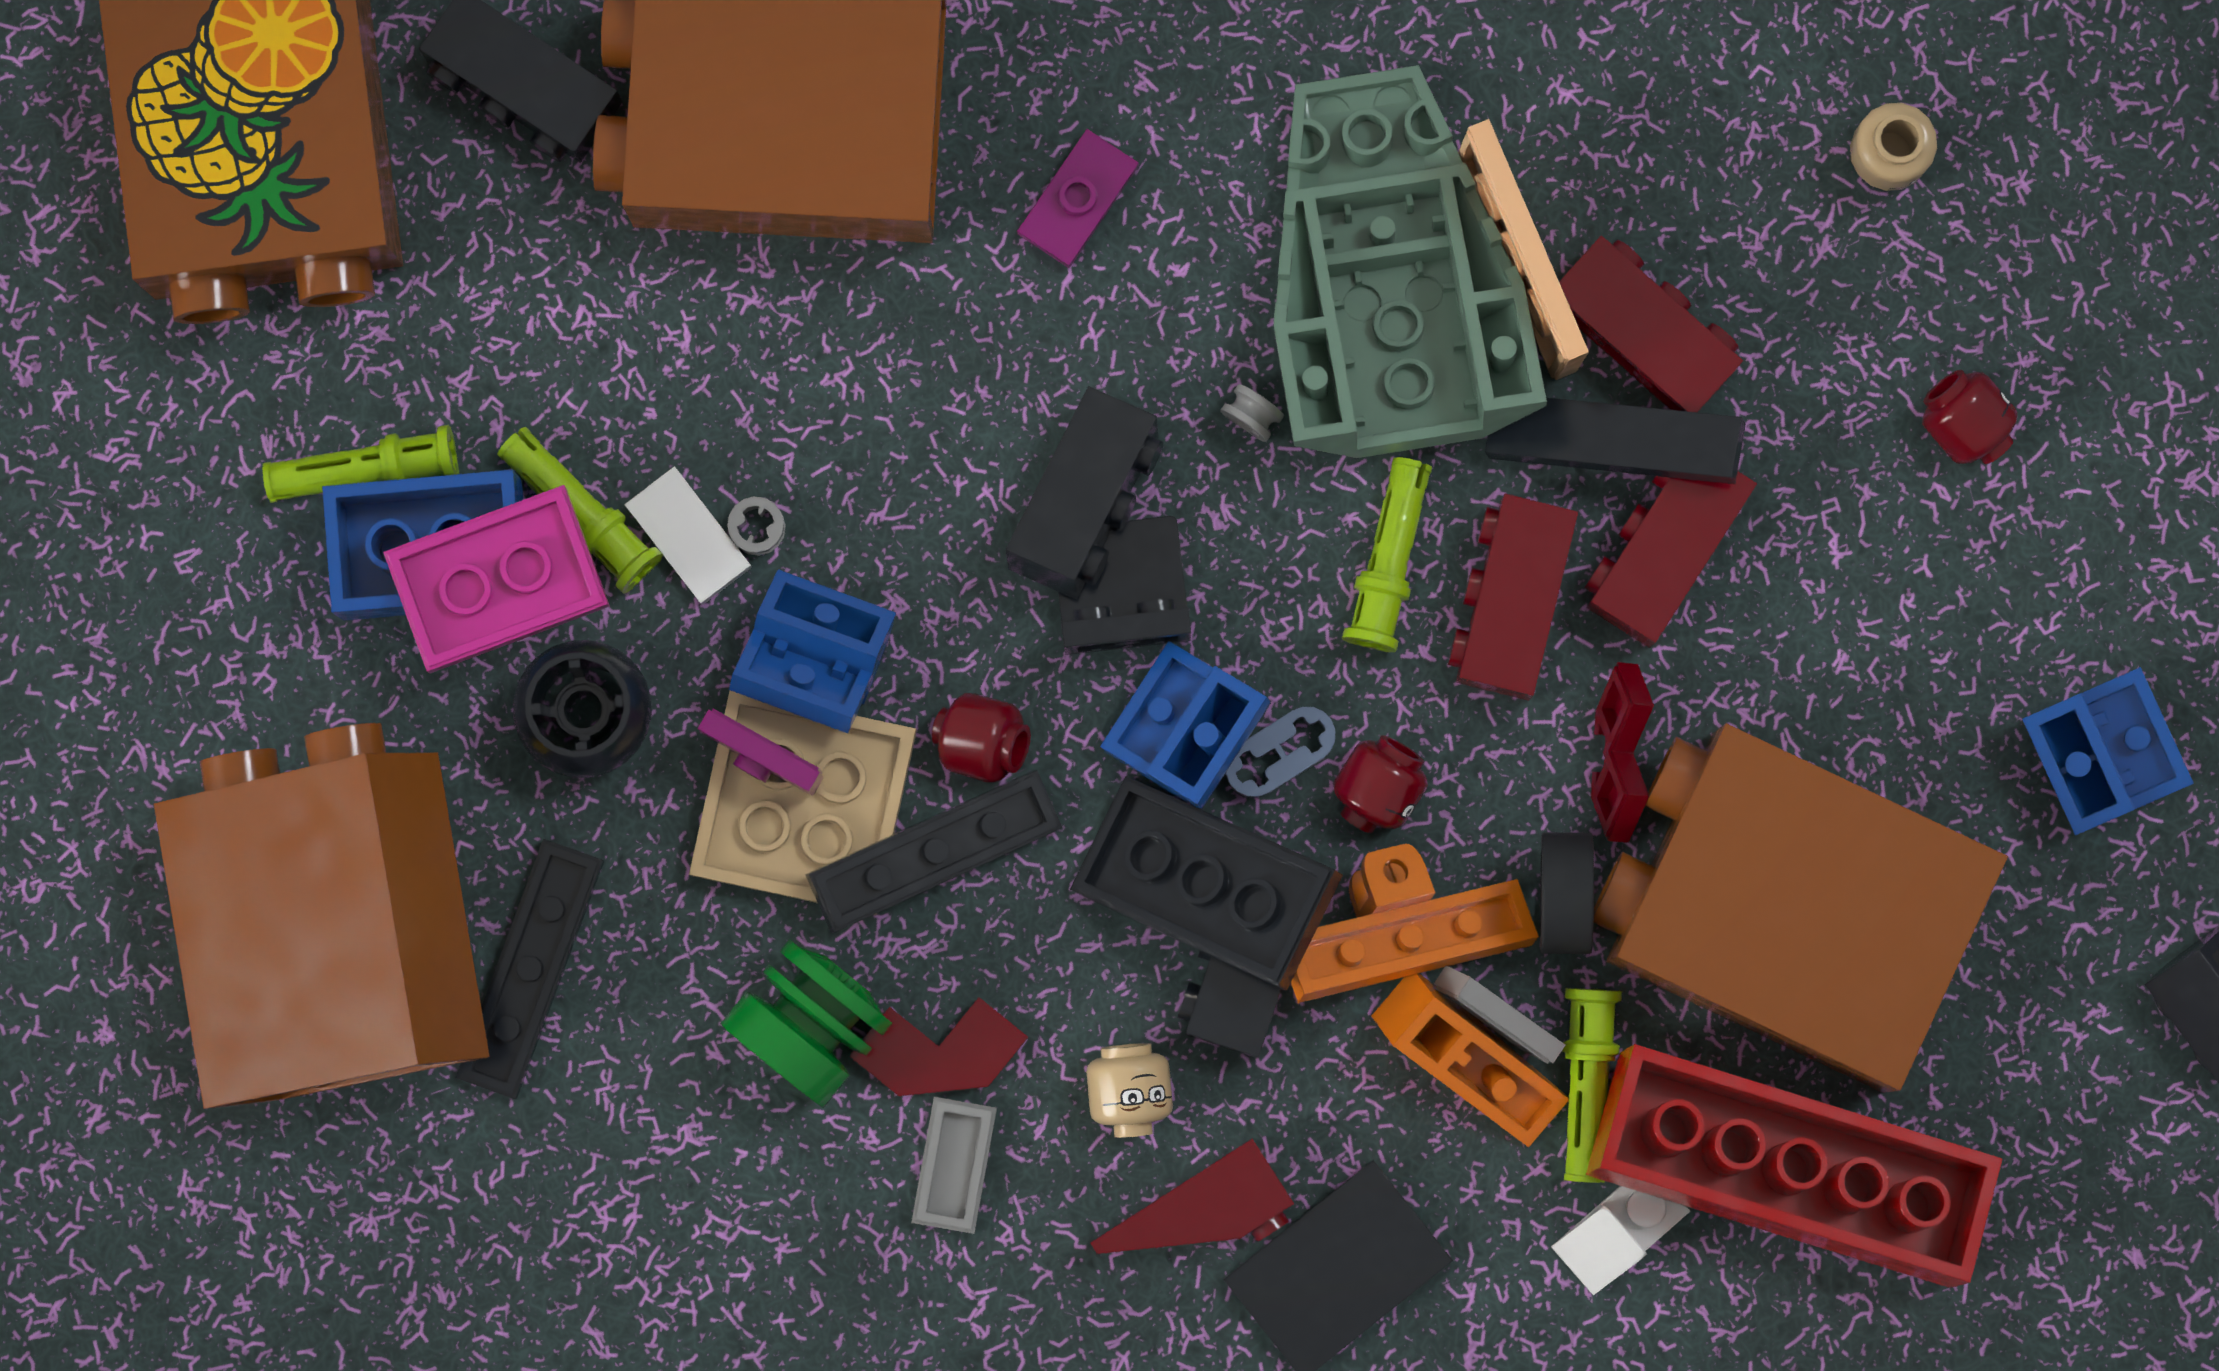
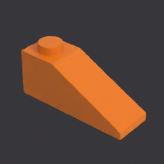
[1371,973,1569,1147]

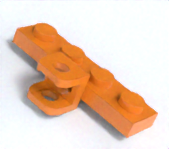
[1291,844,1539,1003]

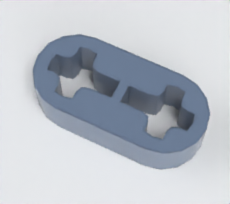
[1225,707,1335,798]

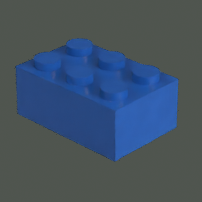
[322,470,523,621]

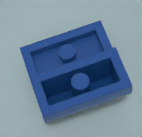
[729,570,896,733]
[1100,641,1271,810]
[2022,667,2194,835]

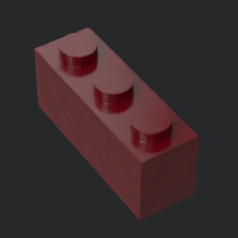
[1559,235,1743,412]
[1584,471,1757,648]
[1448,493,1578,701]

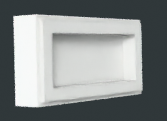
[624,466,752,605]

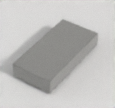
[1434,966,1565,1064]
[911,1097,997,1234]

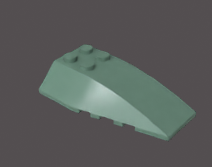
[1273,65,1547,458]

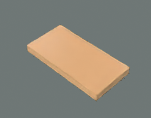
[1458,119,1589,380]

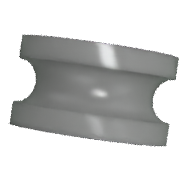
[1220,384,1284,442]
[727,496,786,556]

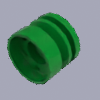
[720,939,893,1108]

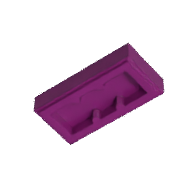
[1017,129,1139,269]
[698,708,824,796]

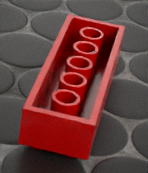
[1586,1044,2003,1288]

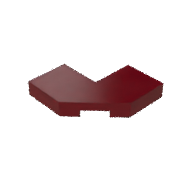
[1591,662,1654,843]
[850,997,1029,1096]

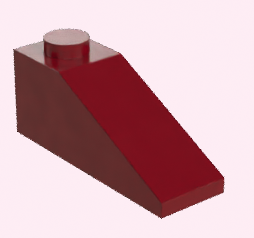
[1090,1138,1294,1254]

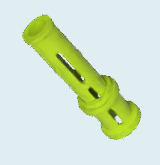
[262,424,459,503]
[497,427,663,594]
[1342,457,1432,652]
[1562,988,1622,1183]

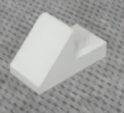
[1551,1186,1690,1295]

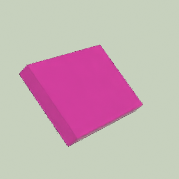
[383,485,610,673]

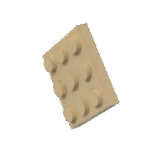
[689,690,917,916]

